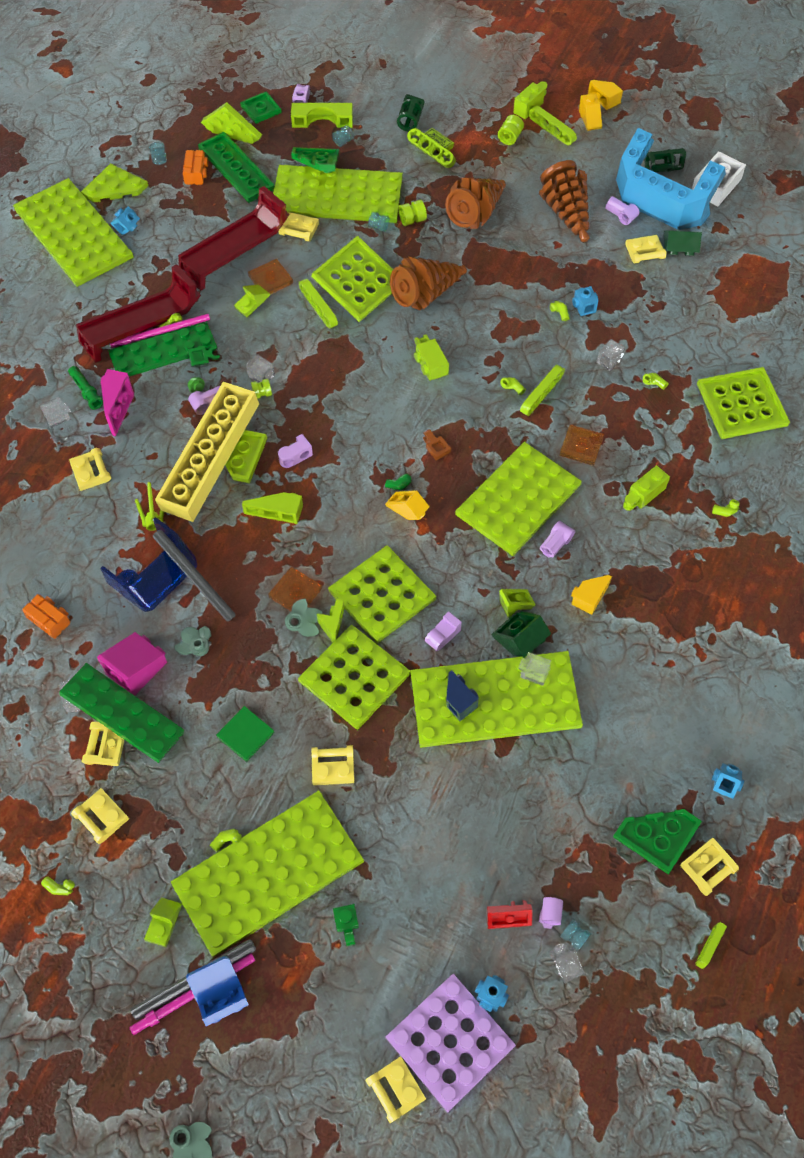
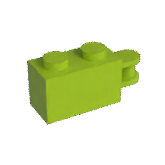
[513,82,547,119]
[414,334,449,381]
[623,465,670,511]

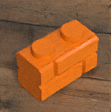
[183,150,208,185]
[22,594,70,639]

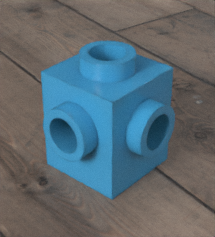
[110,206,140,235]
[572,286,598,316]
[711,763,745,799]
[475,975,509,1012]

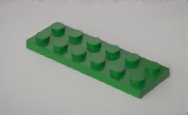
[198,132,275,203]
[108,321,218,377]
[59,663,184,763]

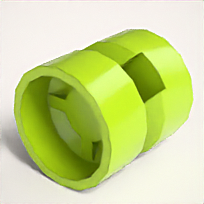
[498,115,524,145]
[398,199,427,226]

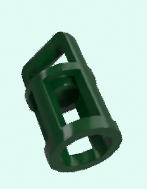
[397,94,425,132]
[644,148,686,173]

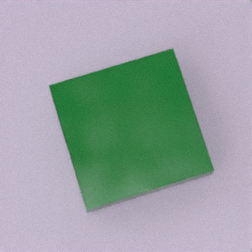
[240,91,282,124]
[216,706,274,762]

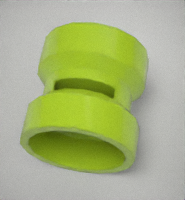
[251,379,272,399]

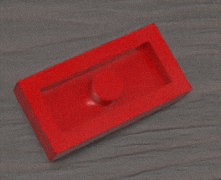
[487,900,532,929]

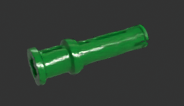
[68,366,103,410]

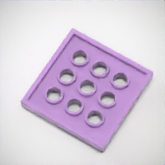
[385,974,516,1113]

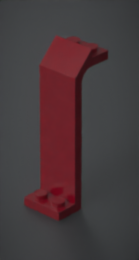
[178,186,290,291]
[76,265,201,363]

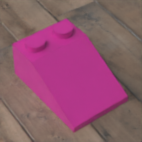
[100,369,134,436]

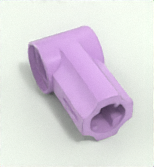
[605,196,639,225]
[188,386,220,415]
[540,521,575,558]
[539,897,563,929]

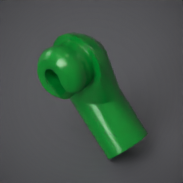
[385,474,412,490]

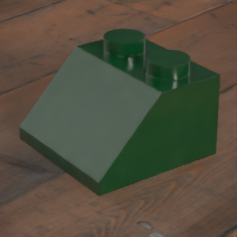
[664,230,702,256]
[491,610,551,658]

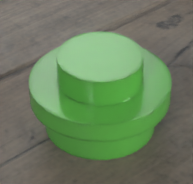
[188,377,205,393]

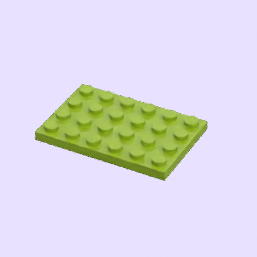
[455,442,582,556]

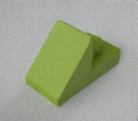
[234,285,270,318]
[499,589,536,618]
[317,599,345,643]
[144,897,182,947]

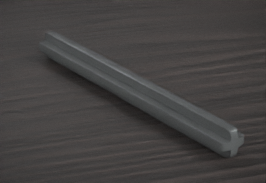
[153,530,236,621]
[131,939,256,1020]

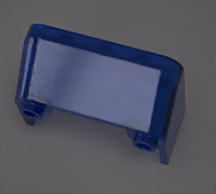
[100,517,197,612]

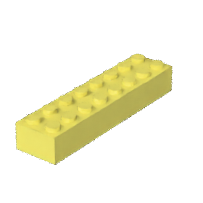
[155,382,259,522]

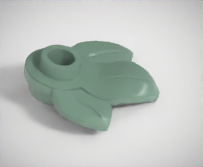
[285,599,322,637]
[174,626,211,656]
[169,1122,212,1158]

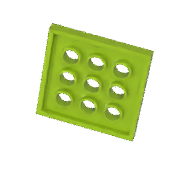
[311,235,393,322]
[697,367,790,439]
[328,545,436,644]
[298,624,411,730]

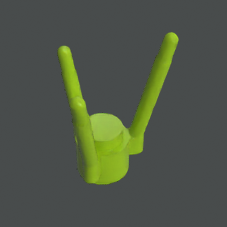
[135,482,164,531]

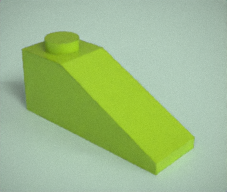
[242,492,303,524]

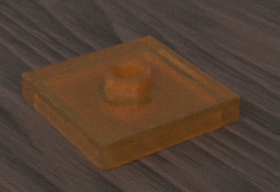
[248,259,293,294]
[559,425,604,466]
[268,567,322,612]

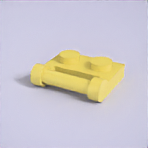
[279,212,319,242]
[625,235,666,264]
[69,448,111,491]
[82,722,125,766]
[311,745,354,785]
[71,788,129,844]
[680,838,739,896]
[365,1056,426,1124]

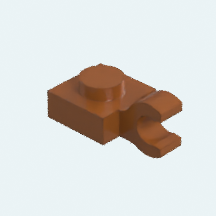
[423,429,451,461]

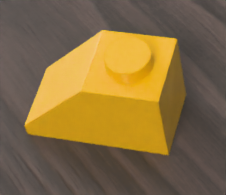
[588,80,623,110]
[579,93,602,131]
[385,490,429,520]
[571,575,612,615]

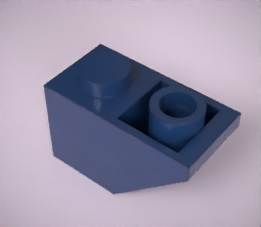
[446,670,479,721]

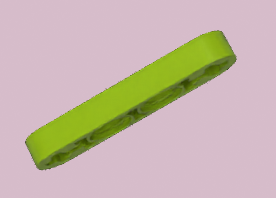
[529,106,577,145]
[407,128,456,168]
[299,278,338,329]
[520,365,565,416]

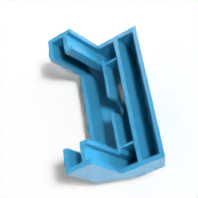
[616,128,726,230]

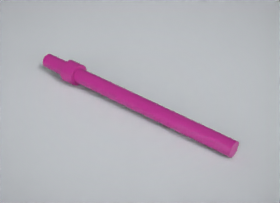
[110,314,210,348]
[129,953,255,1036]

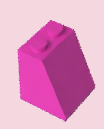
[97,632,167,696]

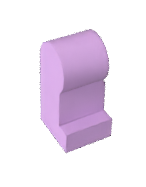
[292,84,310,103]
[278,434,313,468]
[425,611,462,651]

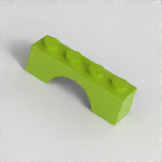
[291,103,353,128]

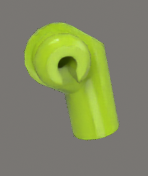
[550,301,570,321]
[159,313,183,327]
[642,373,669,390]
[500,377,526,395]
[712,499,740,517]
[209,828,242,852]
[41,876,75,895]

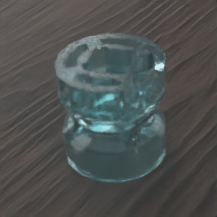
[332,125,354,147]
[149,142,167,165]
[368,212,389,232]
[560,919,591,951]

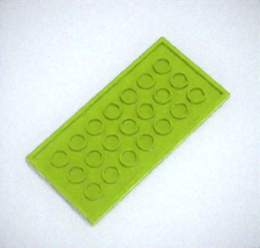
[273,165,403,223]
[13,178,134,287]
[410,651,583,748]
[170,791,364,958]

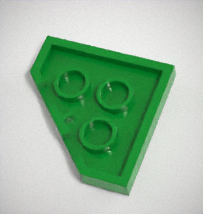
[291,147,339,173]
[613,809,702,874]

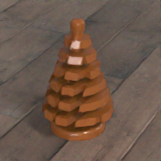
[539,160,590,243]
[445,178,506,229]
[390,256,467,310]

